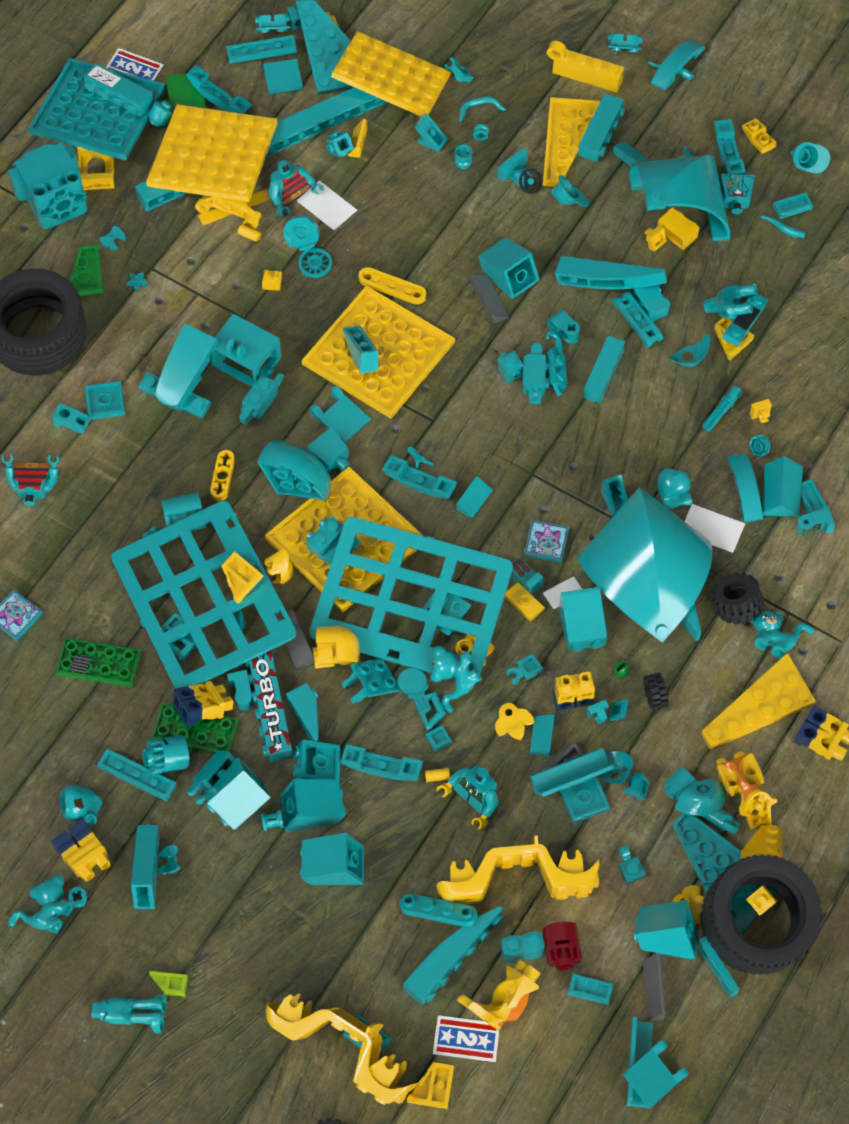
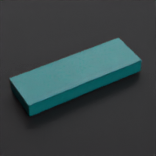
[697,936,739,998]

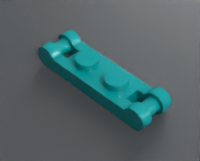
[612,291,663,348]

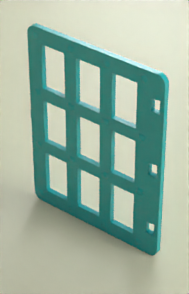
[111,501,297,688]
[309,517,513,680]

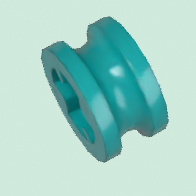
[473,124,489,141]
[68,887,87,908]

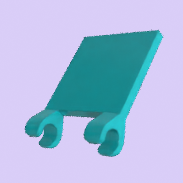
[310,386,371,443]
[623,1040,689,1109]

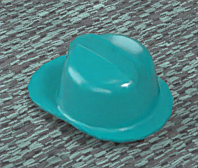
[790,142,830,173]
[551,175,589,207]

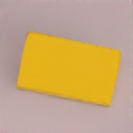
[347,119,367,158]

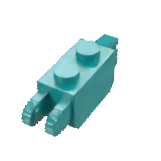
[522,343,549,405]
[239,368,284,425]

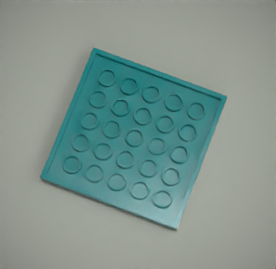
[28,58,166,160]

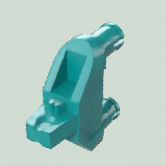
[704,283,757,320]

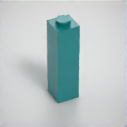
[583,336,625,403]

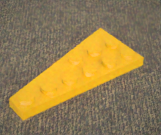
[543,97,600,187]
[701,653,816,750]

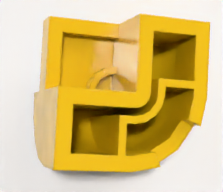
[316,625,360,666]

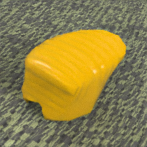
[264,548,293,584]

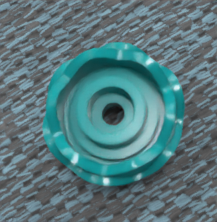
[749,434,771,457]

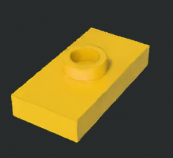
[505,583,545,622]

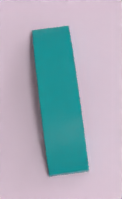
[651,39,705,91]
[186,65,252,114]
[714,119,746,175]
[727,453,763,523]
[382,455,457,499]
[341,744,423,781]

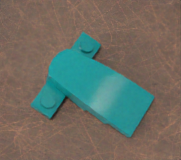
[138,324,218,419]

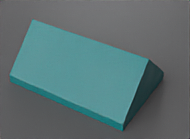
[762,456,803,517]

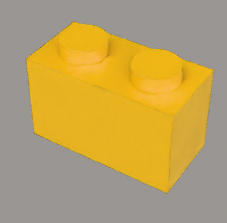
[657,207,699,250]

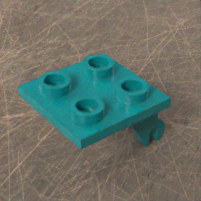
[341,659,400,704]

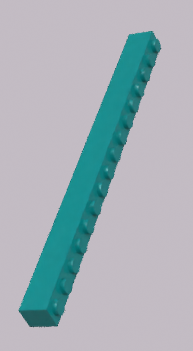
[135,87,387,212]

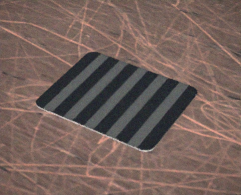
[71,655,90,675]

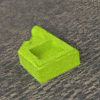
[149,971,188,997]

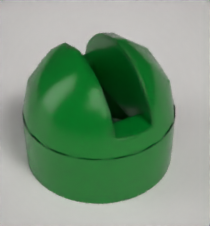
[613,661,630,678]

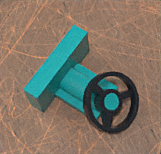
[497,148,543,194]

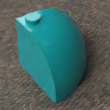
[257,439,331,501]

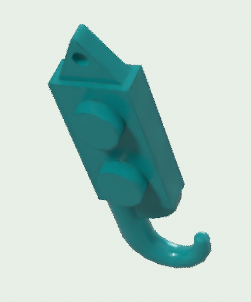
[546,331,567,396]

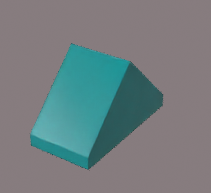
[601,474,628,516]

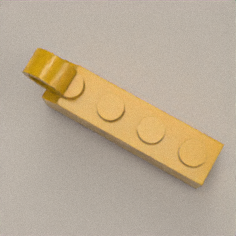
[547,41,624,93]

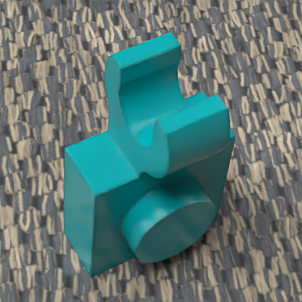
[444,57,474,83]
[618,845,646,884]

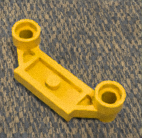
[195,195,262,230]

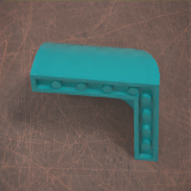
[629,155,730,241]
[577,487,712,642]

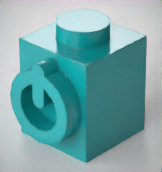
[497,351,523,384]

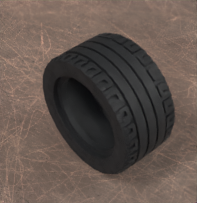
[0,268,87,376]
[701,854,822,975]

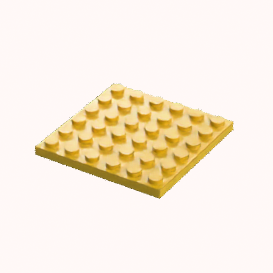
[146,104,278,202]
[302,285,455,419]
[265,467,423,613]

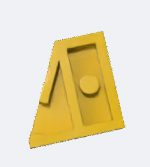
[714,318,754,361]
[222,551,263,604]
[407,1062,454,1109]

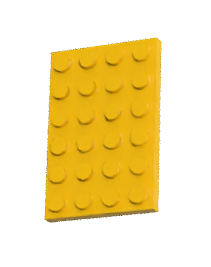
[331,31,451,116]

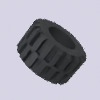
[712,572,764,625]

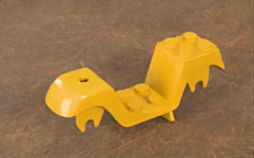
[436,835,600,905]
[266,993,418,1105]

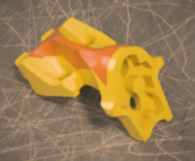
[716,751,777,830]
[457,960,541,1031]

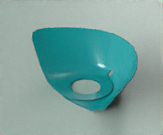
[664,334,710,368]
[598,751,634,785]
[675,779,727,816]

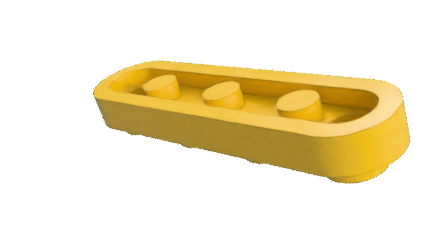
[359,267,426,305]

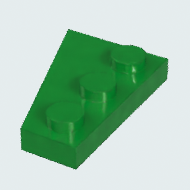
[70,245,103,296]

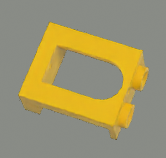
[77,146,114,190]

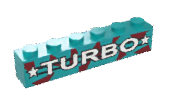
[245,650,293,763]

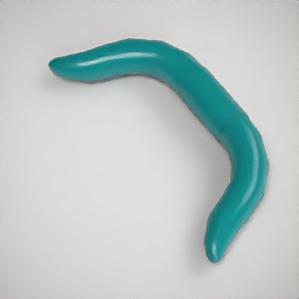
[459,96,506,122]

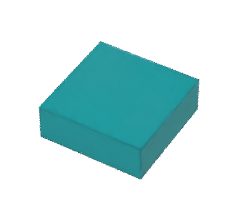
[425,725,452,752]

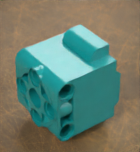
[7,142,88,229]

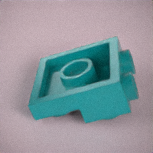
[306,516,361,566]
[293,739,340,782]

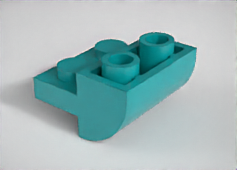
[161,492,206,532]

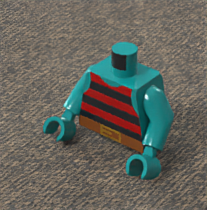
[268,160,324,217]
[2,453,61,507]

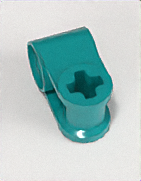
[547,310,580,345]

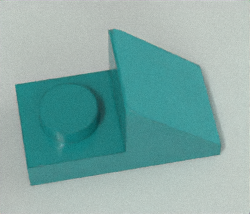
[414,114,448,152]

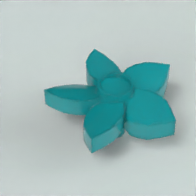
[126,273,148,292]

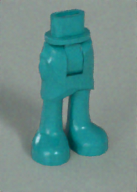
[91,994,167,1034]

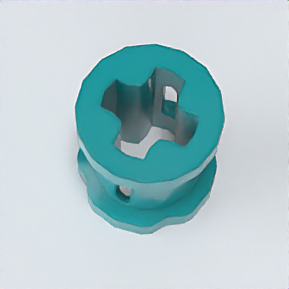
[261,810,284,831]

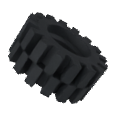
[643,672,669,710]

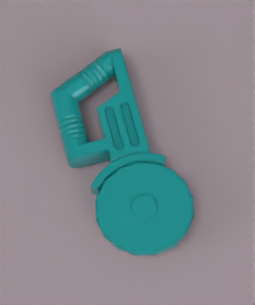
[397,668,446,730]

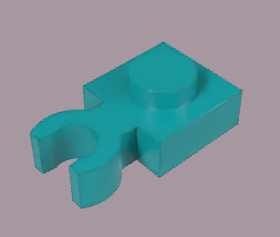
[506,654,543,685]

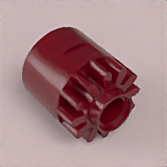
[542,921,583,971]

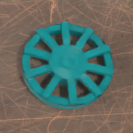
[298,248,332,279]

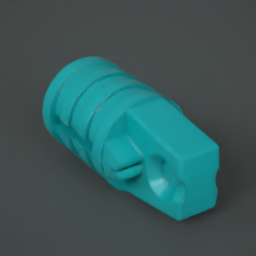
[703,809,741,835]

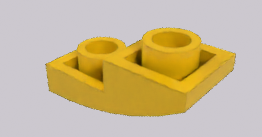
[742,118,777,154]

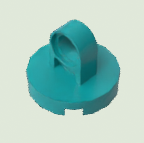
[283,215,320,251]

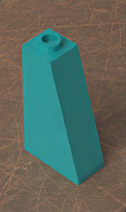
[131,824,159,909]

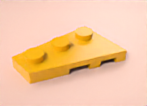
[740,824,783,858]

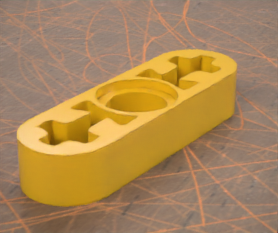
[210,450,235,502]

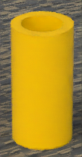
[238,224,261,242]
[425,768,450,783]

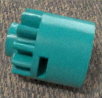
[142,735,189,774]

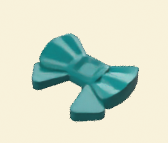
[99,226,126,251]
[157,845,180,875]

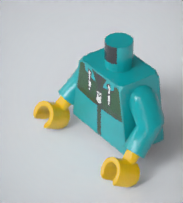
[436,765,498,830]

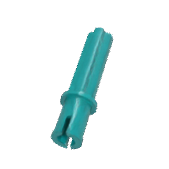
[702,386,742,432]

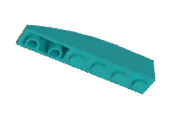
[555,256,667,289]
[403,906,503,1006]

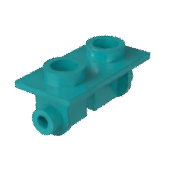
[255,13,290,33]
[607,33,643,52]

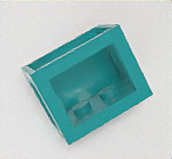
[210,314,281,387]

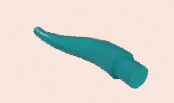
[648,61,694,80]
[761,215,806,239]

